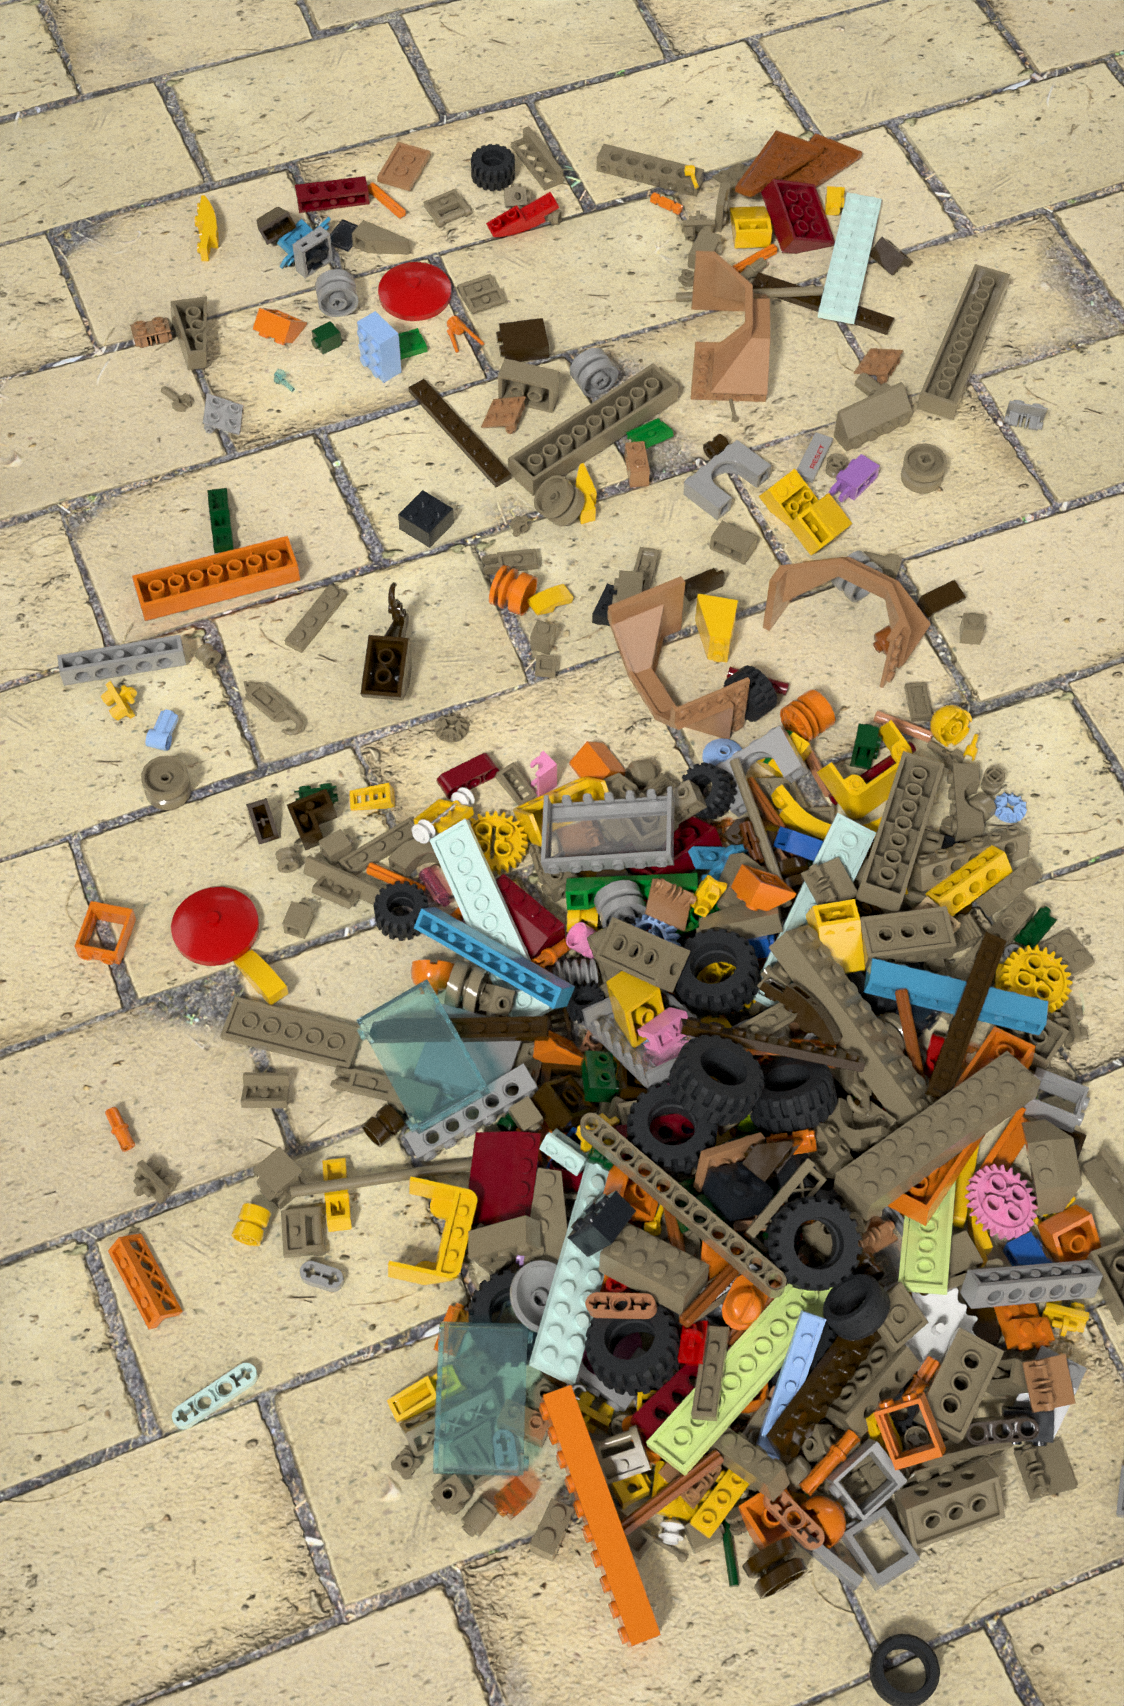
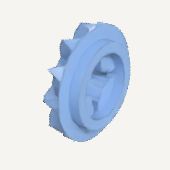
[994,792,1027,823]

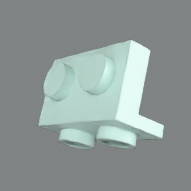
[539,1129,589,1176]

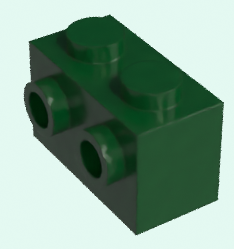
[850,723,882,770]
[581,1050,619,1103]

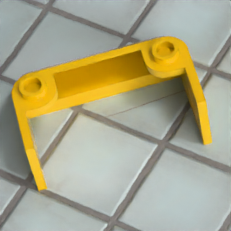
[816,720,912,820]
[513,776,609,847]
[388,1177,477,1285]

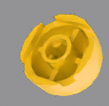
[930,705,972,747]

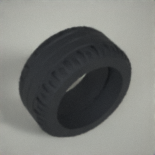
[776,1153,839,1202]
[823,1274,890,1341]
[869,1634,940,1706]

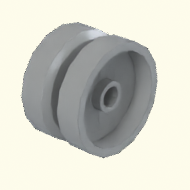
[315,269,358,317]
[570,348,618,397]
[831,550,883,602]
[594,880,646,928]

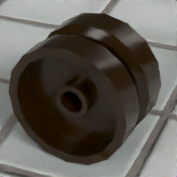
[777,857,810,908]
[742,1537,808,1599]

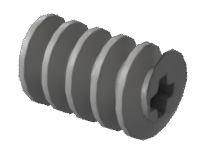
[552,959,598,986]

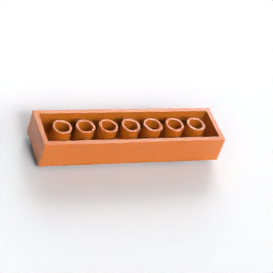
[132,536,300,621]

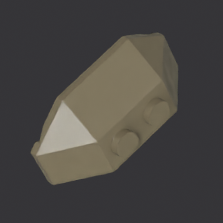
[1022,1119,1082,1215]

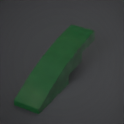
[207,488,234,553]

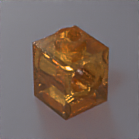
[494,1476,533,1521]

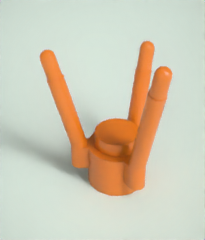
[447,316,484,353]

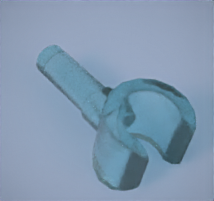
[274,369,295,392]

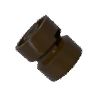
[361,1104,405,1147]

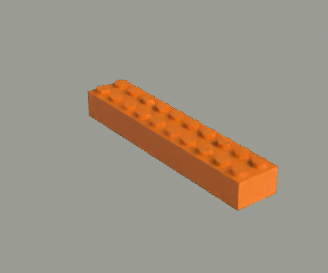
[888,1026,1036,1226]
[539,1385,661,1648]

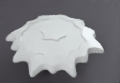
[904,1288,977,1371]

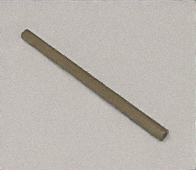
[676,286,823,302]
[730,758,792,908]
[289,1159,472,1198]

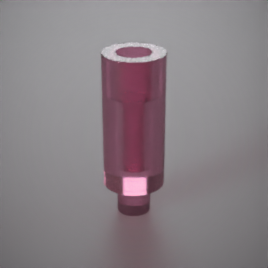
[418,867,450,907]

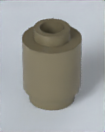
[461,1498,497,1537]

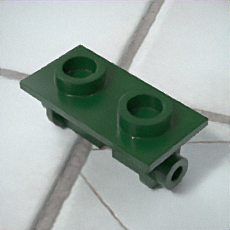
[294,783,338,804]
[1014,906,1057,950]

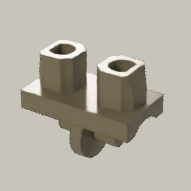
[681,211,715,241]
[1052,1001,1089,1047]
[133,1160,175,1204]

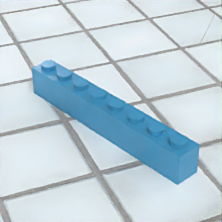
[414,907,575,1009]
[864,958,1048,1035]

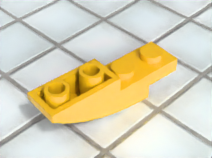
[194,195,219,261]

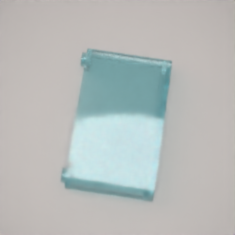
[356,979,491,1135]
[433,1322,533,1477]

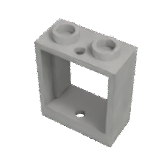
[1023,1067,1090,1133]
[826,1439,907,1521]
[841,1506,920,1591]

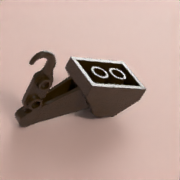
[360,582,412,701]

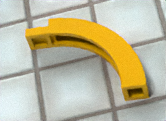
[771,785,882,841]

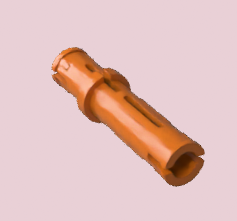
[531,938,571,969]
[799,1429,860,1496]

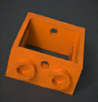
[74,901,136,965]
[874,1391,946,1471]

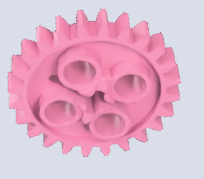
[965,1164,1038,1240]

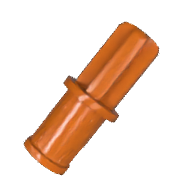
[105,1107,135,1152]
[902,1356,940,1405]

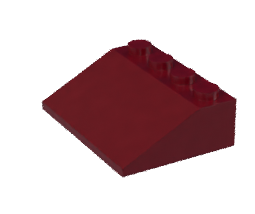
[761,179,835,254]
[619,816,723,876]
[461,873,566,960]
[468,1131,544,1226]

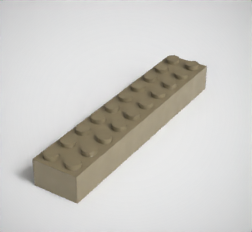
[917,264,1010,420]
[508,363,678,496]
[769,924,938,1128]
[833,1051,1041,1221]

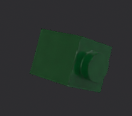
[311,321,342,355]

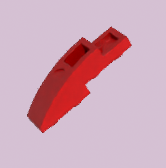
[486,192,559,237]

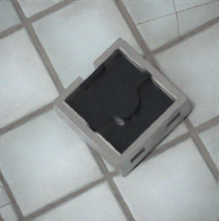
[292,226,333,279]

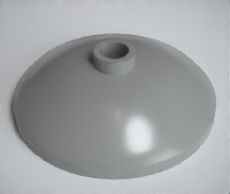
[510,1260,557,1333]

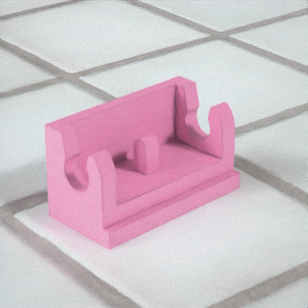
[530,751,557,797]
[637,1007,688,1054]

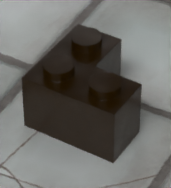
[287,789,338,851]

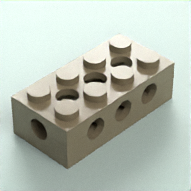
[860,906,956,969]
[595,917,690,993]
[913,1327,1004,1444]
[825,1337,922,1439]
[894,1460,1005,1550]

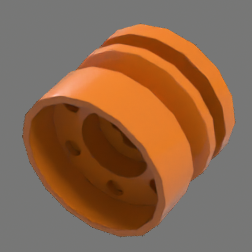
[489,565,538,616]
[780,689,835,742]

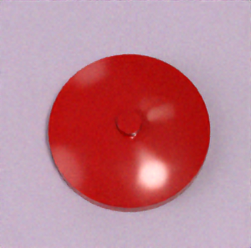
[378,262,451,321]
[171,887,259,966]

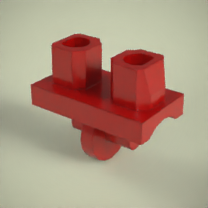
[678,1321,709,1367]

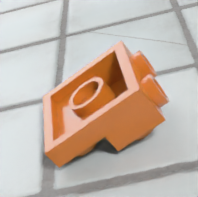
[994,1303,1055,1352]

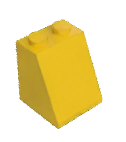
[695,594,738,663]
[606,971,664,1048]

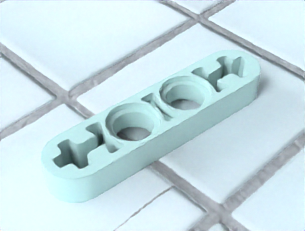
[172,1363,258,1430]

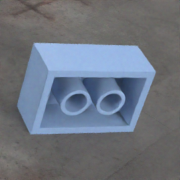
[357,311,401,383]

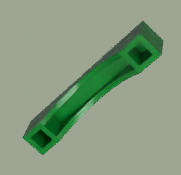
[565,873,698,910]

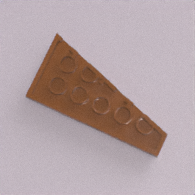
[735,130,824,197]
[782,133,862,188]

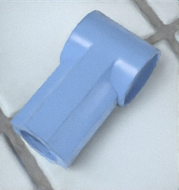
[145,709,179,751]

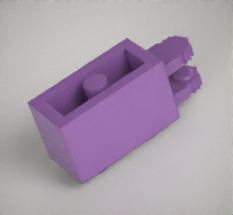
[828,454,880,502]

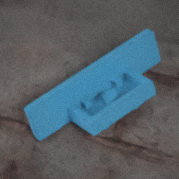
[277,217,331,269]

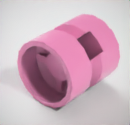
[566,922,597,960]

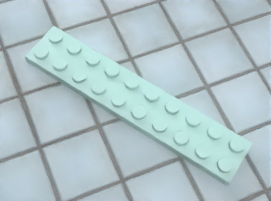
[818,192,882,324]
[752,813,876,1007]
[430,819,553,1017]
[529,1162,609,1385]

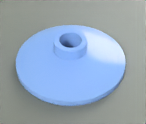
[702,738,742,766]

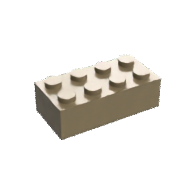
[599,1223,709,1315]

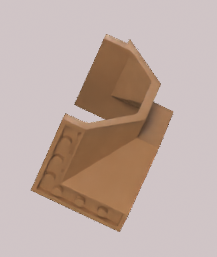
[690,251,770,402]
[763,557,931,688]
[608,576,750,739]

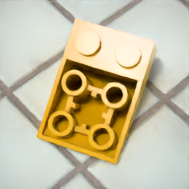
[729,206,772,248]
[758,468,818,526]
[787,493,852,556]
[805,899,865,974]

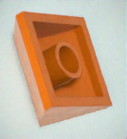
[569,741,625,780]
[533,1030,584,1066]

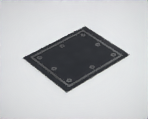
[330,219,358,252]

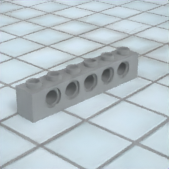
[57,635,186,686]
[404,1063,538,1162]
[960,1260,1103,1309]

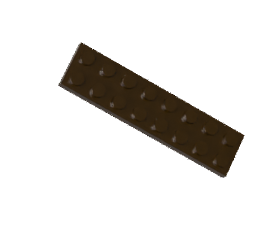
[766,1282,888,1465]

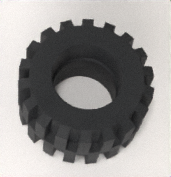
[471,144,515,191]
[723,665,777,722]
[679,762,737,819]
[373,881,429,941]

